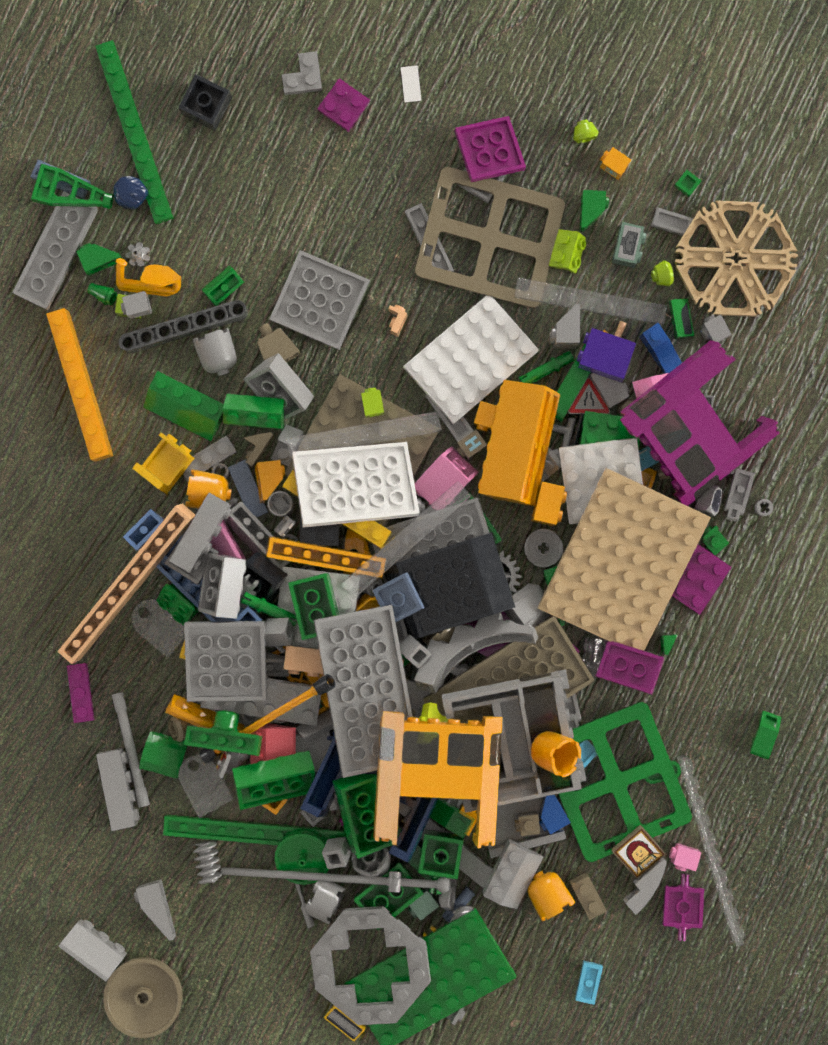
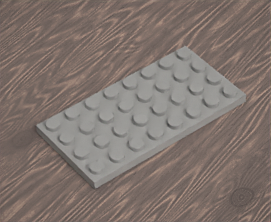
[314,605,419,778]

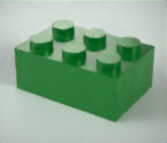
[579,411,640,449]
[288,573,339,640]
[353,859,424,930]

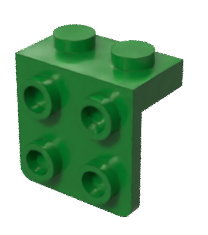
[156,583,199,626]

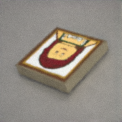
[611,824,666,879]

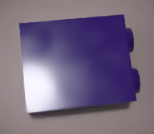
[576,328,636,383]

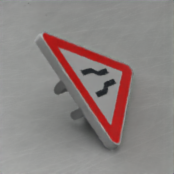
[568,378,610,414]

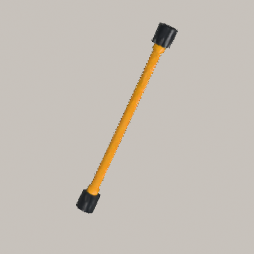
[200,674,336,763]

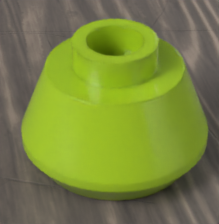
[573,120,599,143]
[651,260,674,286]

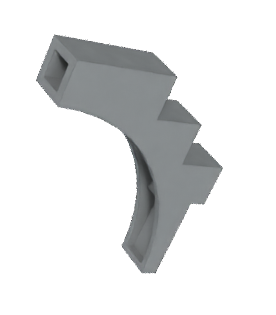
[414,613,538,694]

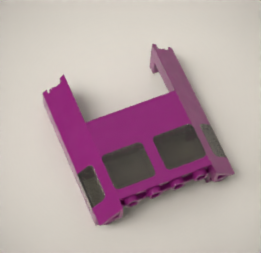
[620,340,779,506]

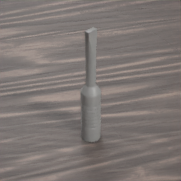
[295,884,315,928]

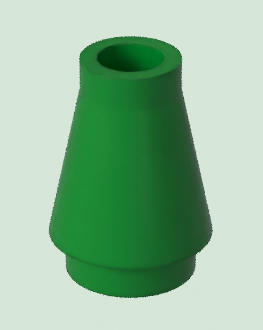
[87,283,117,306]

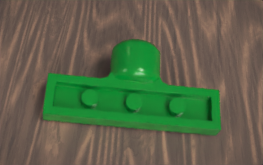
[184,710,263,756]

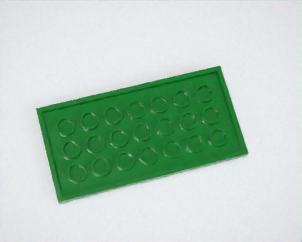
[344,908,517,1045]

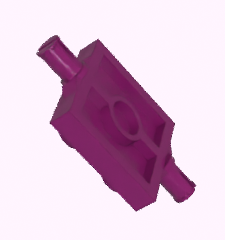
[662,873,704,941]

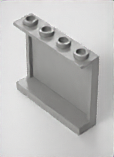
[488,772,566,858]

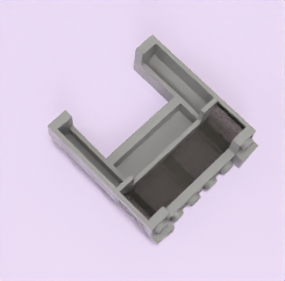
[442,669,586,813]

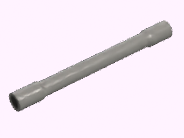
[112,692,150,808]

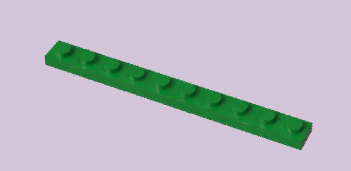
[95,40,174,224]
[163,815,352,852]

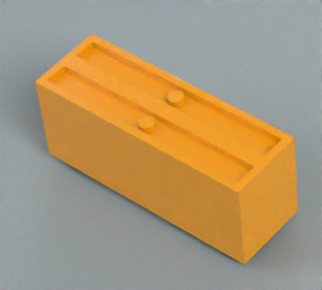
[478,380,560,507]

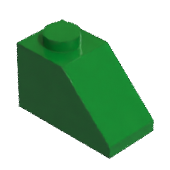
[579,190,609,232]
[76,243,123,276]

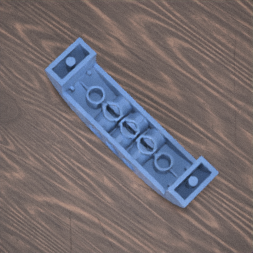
[123,509,262,622]

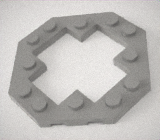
[310,906,431,1025]

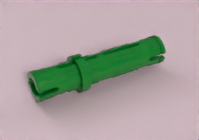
[519,350,575,384]
[240,591,297,627]

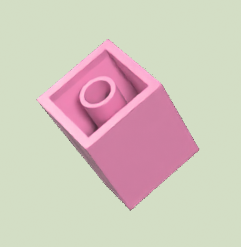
[414,446,479,511]

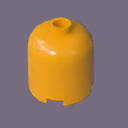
[185,469,232,509]
[531,731,581,777]
[527,871,575,922]

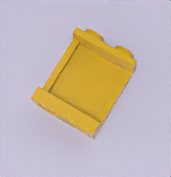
[132,433,195,494]

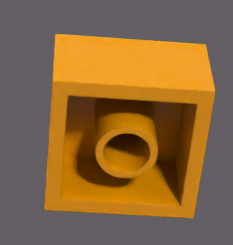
[531,482,567,526]

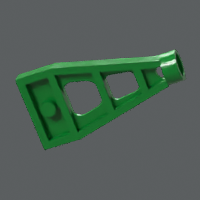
[31,164,114,209]

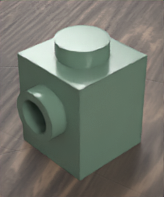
[408,888,439,920]

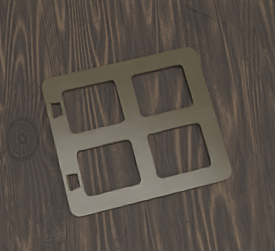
[415,167,565,308]

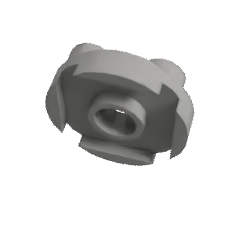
[524,529,563,567]

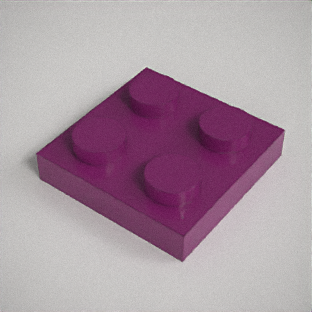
[317,78,370,132]

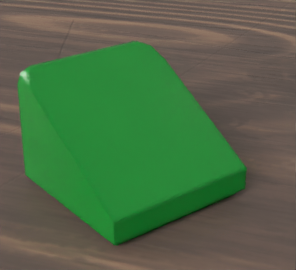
[660,634,677,655]

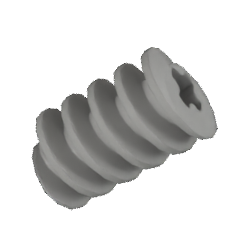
[193,841,222,884]

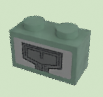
[612,222,646,268]

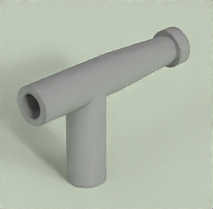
[552,417,576,447]

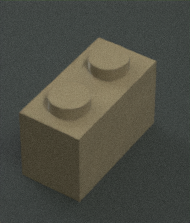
[569,872,607,920]

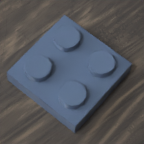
[372,572,425,623]

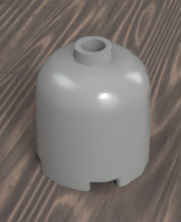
[192,328,237,376]

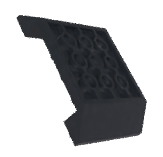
[383,533,516,639]

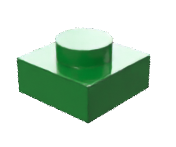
[674,170,701,197]

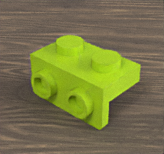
[549,229,586,274]

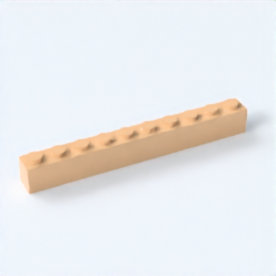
[57,503,195,664]

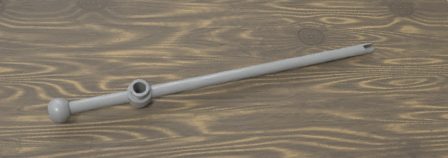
[220,867,450,893]

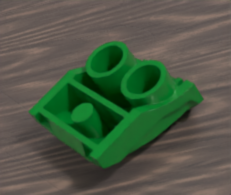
[139,731,187,779]

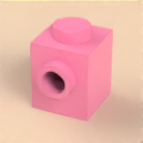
[669,843,701,871]

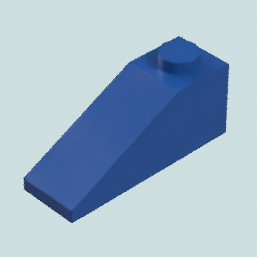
[639,323,682,374]

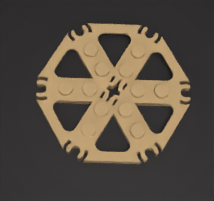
[674,201,798,317]

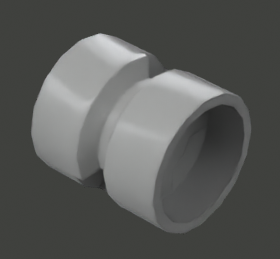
[268,491,294,517]

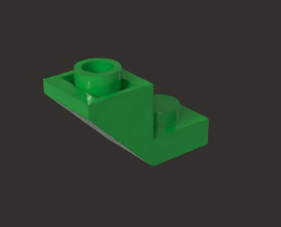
[750,711,781,759]

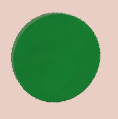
[275,830,329,885]

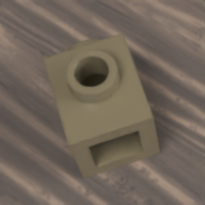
[515,811,540,836]

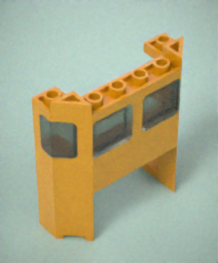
[373,711,502,848]

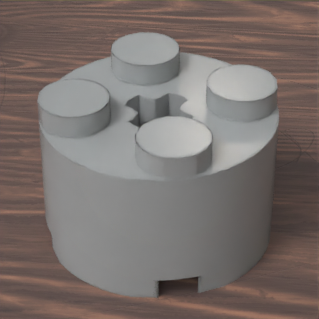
[305,881,346,924]

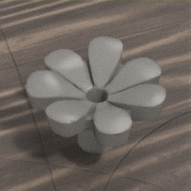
[126,242,150,267]

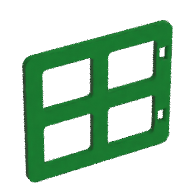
[550,702,692,862]

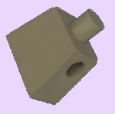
[257,323,301,363]

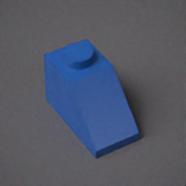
[539,786,571,835]

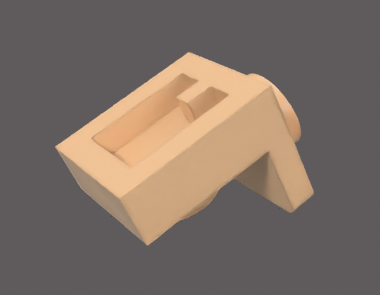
[388,305,408,337]

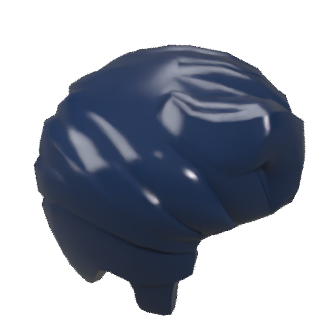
[113,176,148,210]

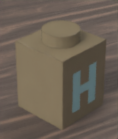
[456,430,487,460]

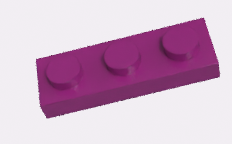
[67,663,95,723]

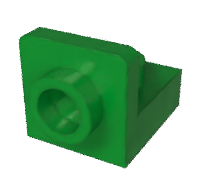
[700,525,729,555]

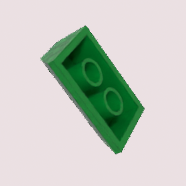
[223,394,284,431]

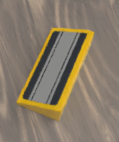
[324,1005,366,1041]

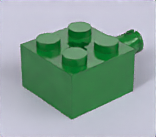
[418,829,464,894]

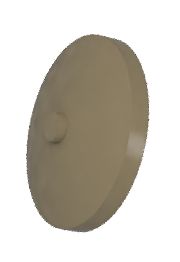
[103,957,183,1038]

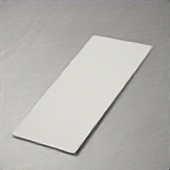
[401,66,421,102]

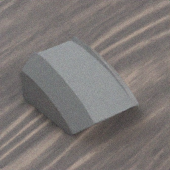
[504,583,551,627]

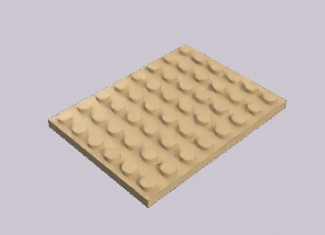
[537,468,711,651]

